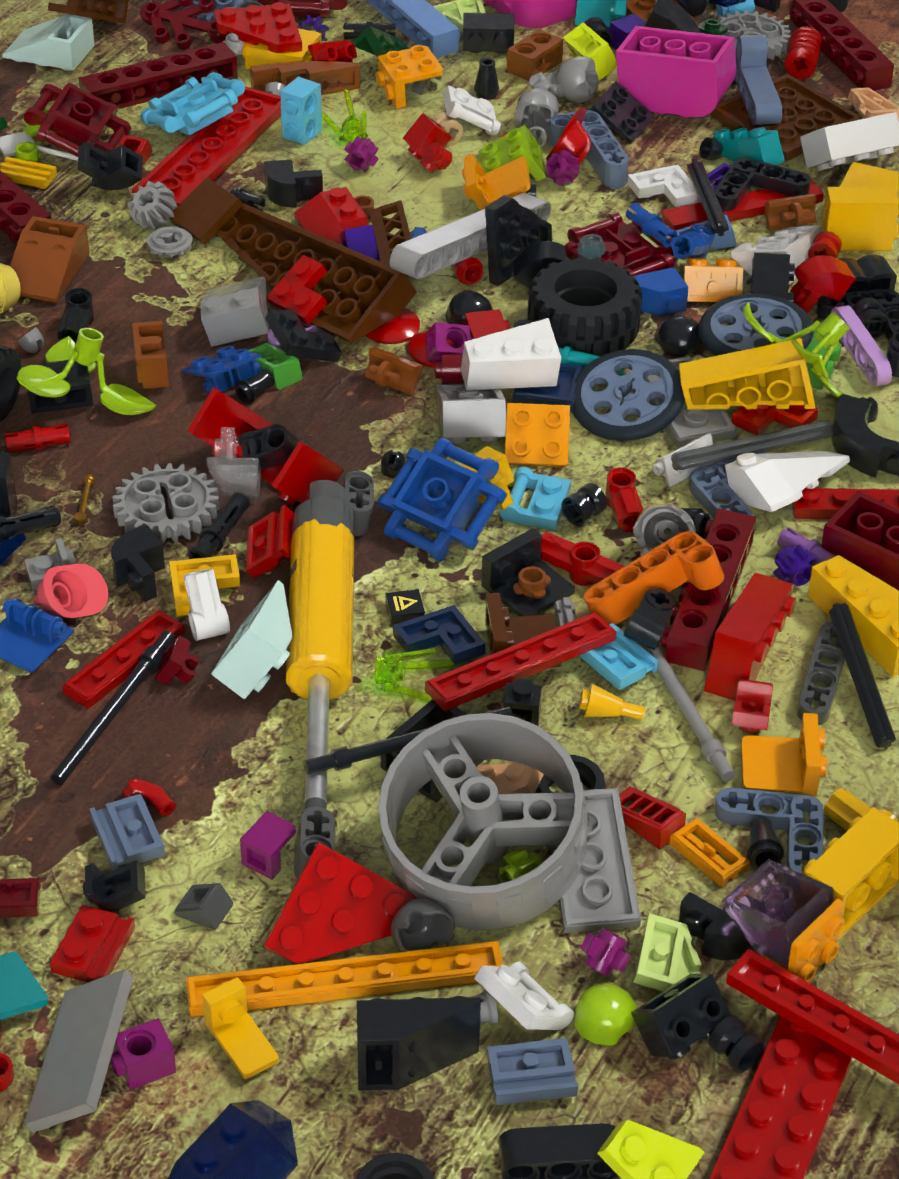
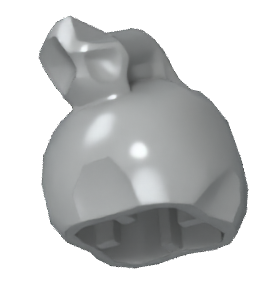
[546,56,599,103]
[515,72,559,137]

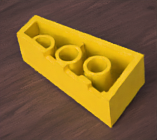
[679,338,816,410]
[808,555,899,677]

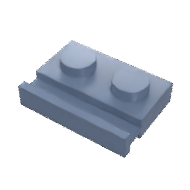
[89,794,165,871]
[487,1038,578,1105]

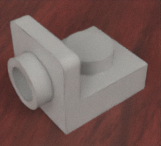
[24,538,75,591]

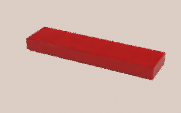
[62,610,185,709]

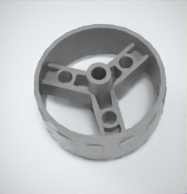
[378,713,588,930]

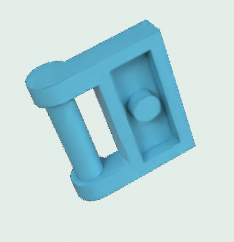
[500,467,571,530]

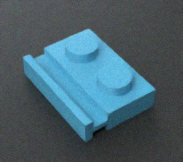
[579,623,658,690]

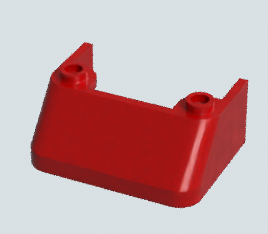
[187,388,345,505]

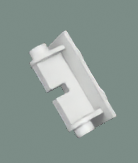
[652,433,713,487]

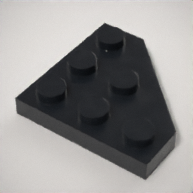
[485,195,552,286]

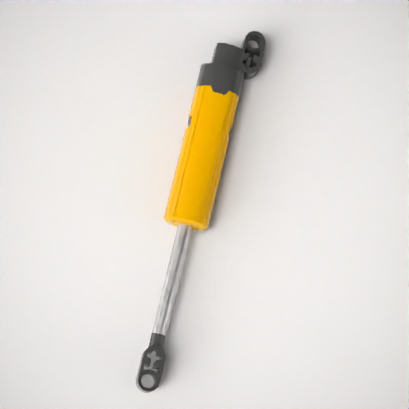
[286,471,374,879]

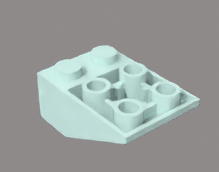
[2,14,95,71]

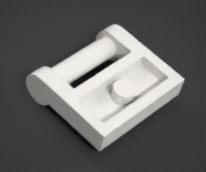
[443,85,501,136]
[474,961,575,1030]

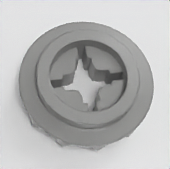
[147,226,193,258]

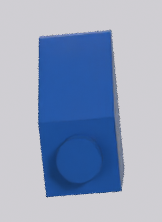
[634,267,689,316]

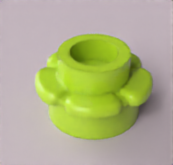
[14,142,41,162]

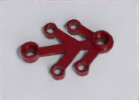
[140,0,227,50]

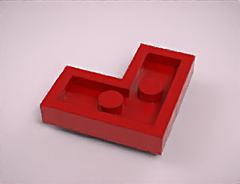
[266,255,327,325]
[732,405,819,435]

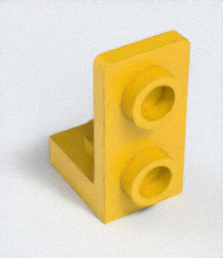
[202,977,279,1079]

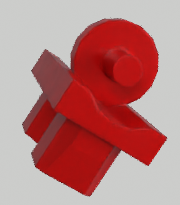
[308,40,357,63]

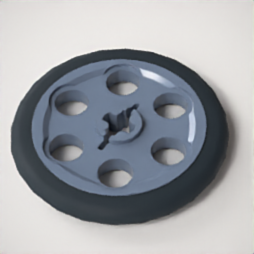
[698,293,814,356]
[572,349,685,441]

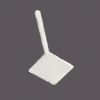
[0,132,78,161]

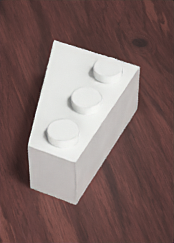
[461,318,561,390]

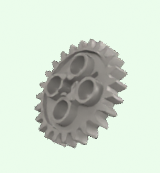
[718,10,791,60]
[113,463,219,544]

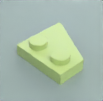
[433,0,486,32]
[633,913,702,991]

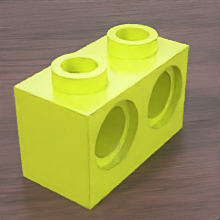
[563,22,617,81]

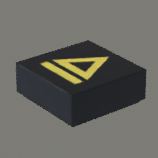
[385,589,425,625]

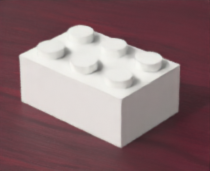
[800,112,899,171]

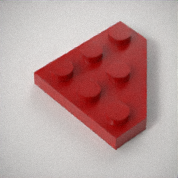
[214,2,302,53]
[262,842,417,964]

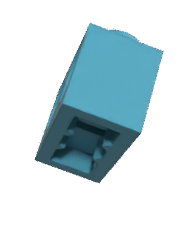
[280,77,322,145]

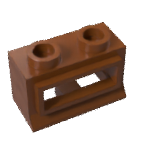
[132,321,169,389]

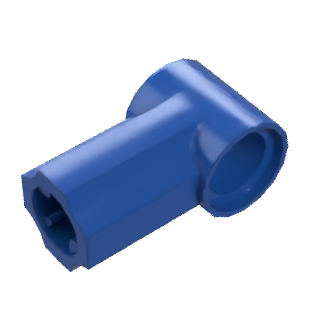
[670,225,715,260]

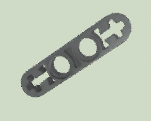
[797,621,845,725]

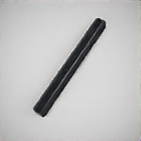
[687,159,729,236]
[829,603,896,748]

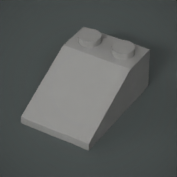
[200,276,269,347]
[435,384,506,443]

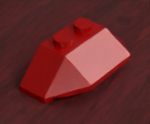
[294,187,369,245]

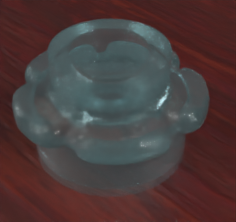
[577,234,606,260]

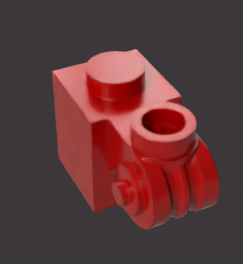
[403,113,453,173]

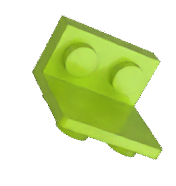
[479,124,547,182]

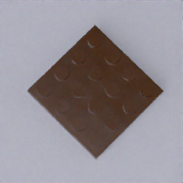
[711,73,862,162]

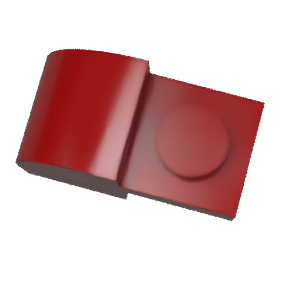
[790,255,856,314]

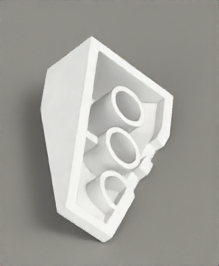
[731,226,822,285]
[725,451,850,512]

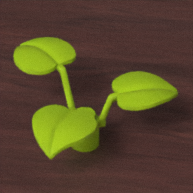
[743,302,854,400]
[16,328,156,415]

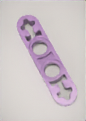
[831,305,892,386]

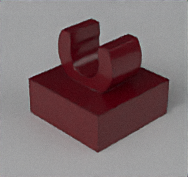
[155,636,200,685]

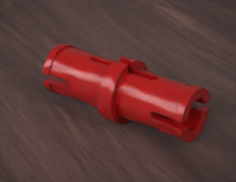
[4,423,71,453]

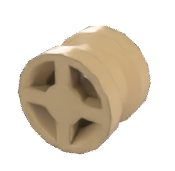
[433,112,463,146]

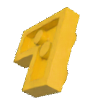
[169,554,240,617]

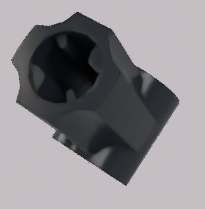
[58,288,94,344]

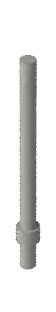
[641,644,735,782]

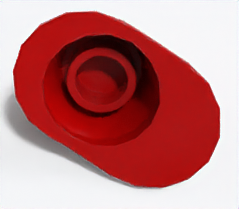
[546,107,591,165]

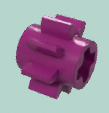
[344,136,379,172]
[546,150,580,186]
[580,927,632,977]

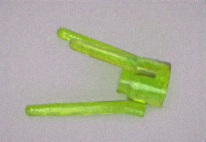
[322,89,368,143]
[375,648,459,702]

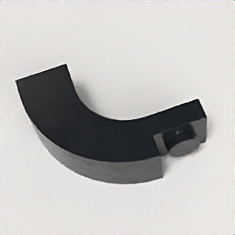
[645,0,700,33]
[832,394,899,478]

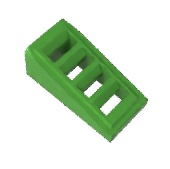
[248,342,302,390]

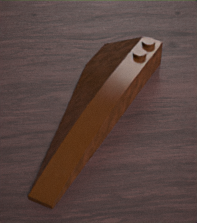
[216,203,417,343]

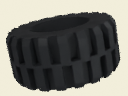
[528,257,642,356]

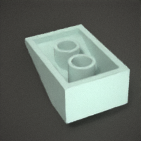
[211,580,293,699]

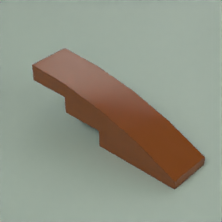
[250,61,360,95]

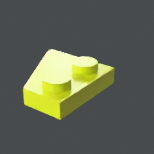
[597,1119,705,1179]

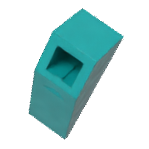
[712,127,785,165]

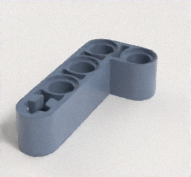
[735,35,782,125]
[550,110,629,189]

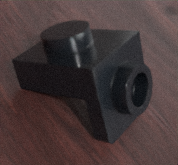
[83,860,146,912]

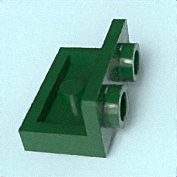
[353,26,408,57]

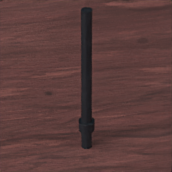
[51,630,175,785]
[303,707,513,775]

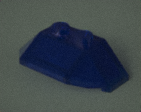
[168,1100,298,1179]

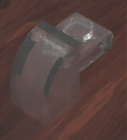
[207,427,261,500]

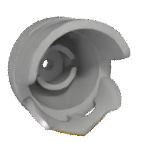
[633,504,696,556]

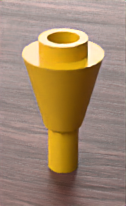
[578,683,645,720]

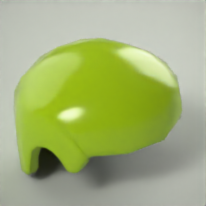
[574,983,637,1046]

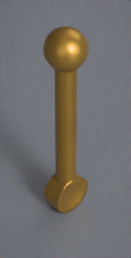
[74,474,96,525]

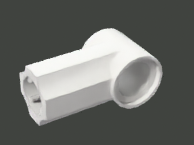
[183,569,230,641]

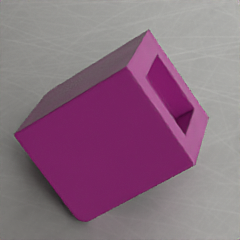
[240,811,296,880]

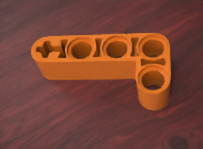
[584,531,724,625]

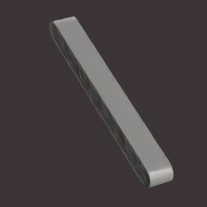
[389,193,551,279]

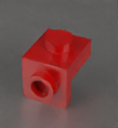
[732,679,773,732]

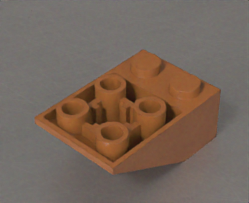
[10,216,90,303]

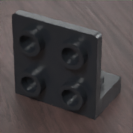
[590,81,654,144]
[481,528,575,616]

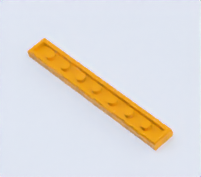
[186,941,504,1017]

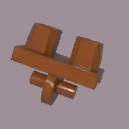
[765,194,817,230]
[364,347,423,395]

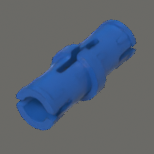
[626,203,678,247]

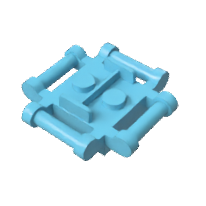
[140,72,245,136]

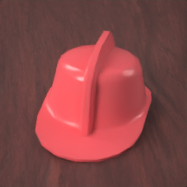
[33,564,109,619]

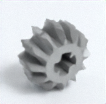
[127,180,178,230]

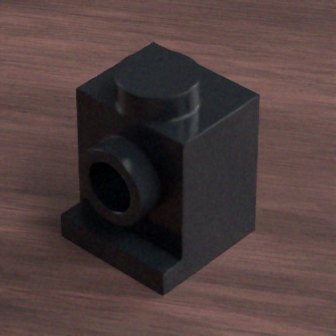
[503,679,542,727]

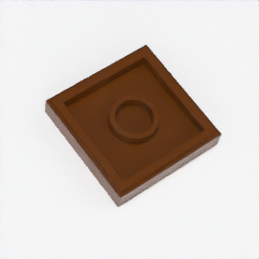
[169,177,243,245]

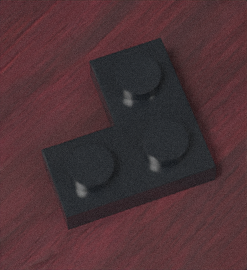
[265,309,342,362]

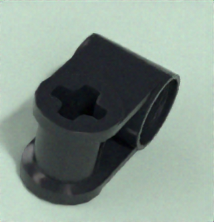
[237,424,300,473]
[623,588,675,651]

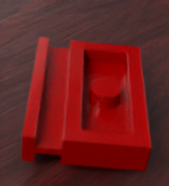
[246,504,293,579]
[50,905,135,982]

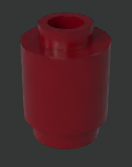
[435,353,464,384]

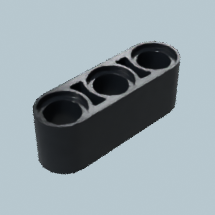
[498,1123,619,1179]

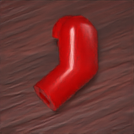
[122,778,176,816]

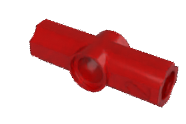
[541,531,624,586]

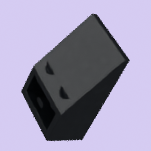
[357,996,481,1091]

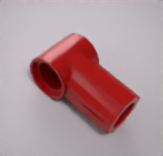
[605,467,644,533]

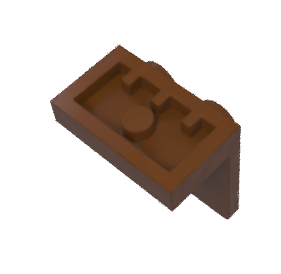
[485,593,562,668]

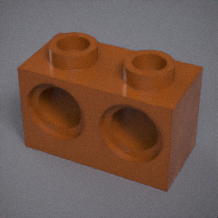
[506,29,563,81]

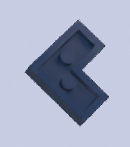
[393,605,486,665]

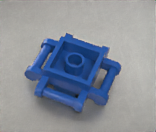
[377,437,507,561]

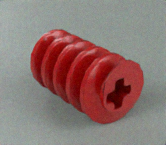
[784,26,822,79]

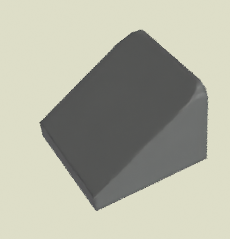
[174,883,233,929]

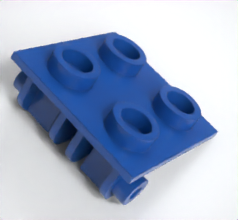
[181,346,262,394]
[0,598,74,673]

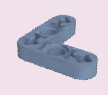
[689,451,768,519]
[714,788,824,888]

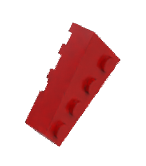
[704,573,796,701]

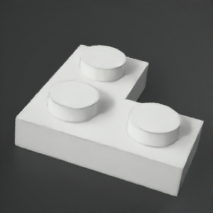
[628,165,700,208]

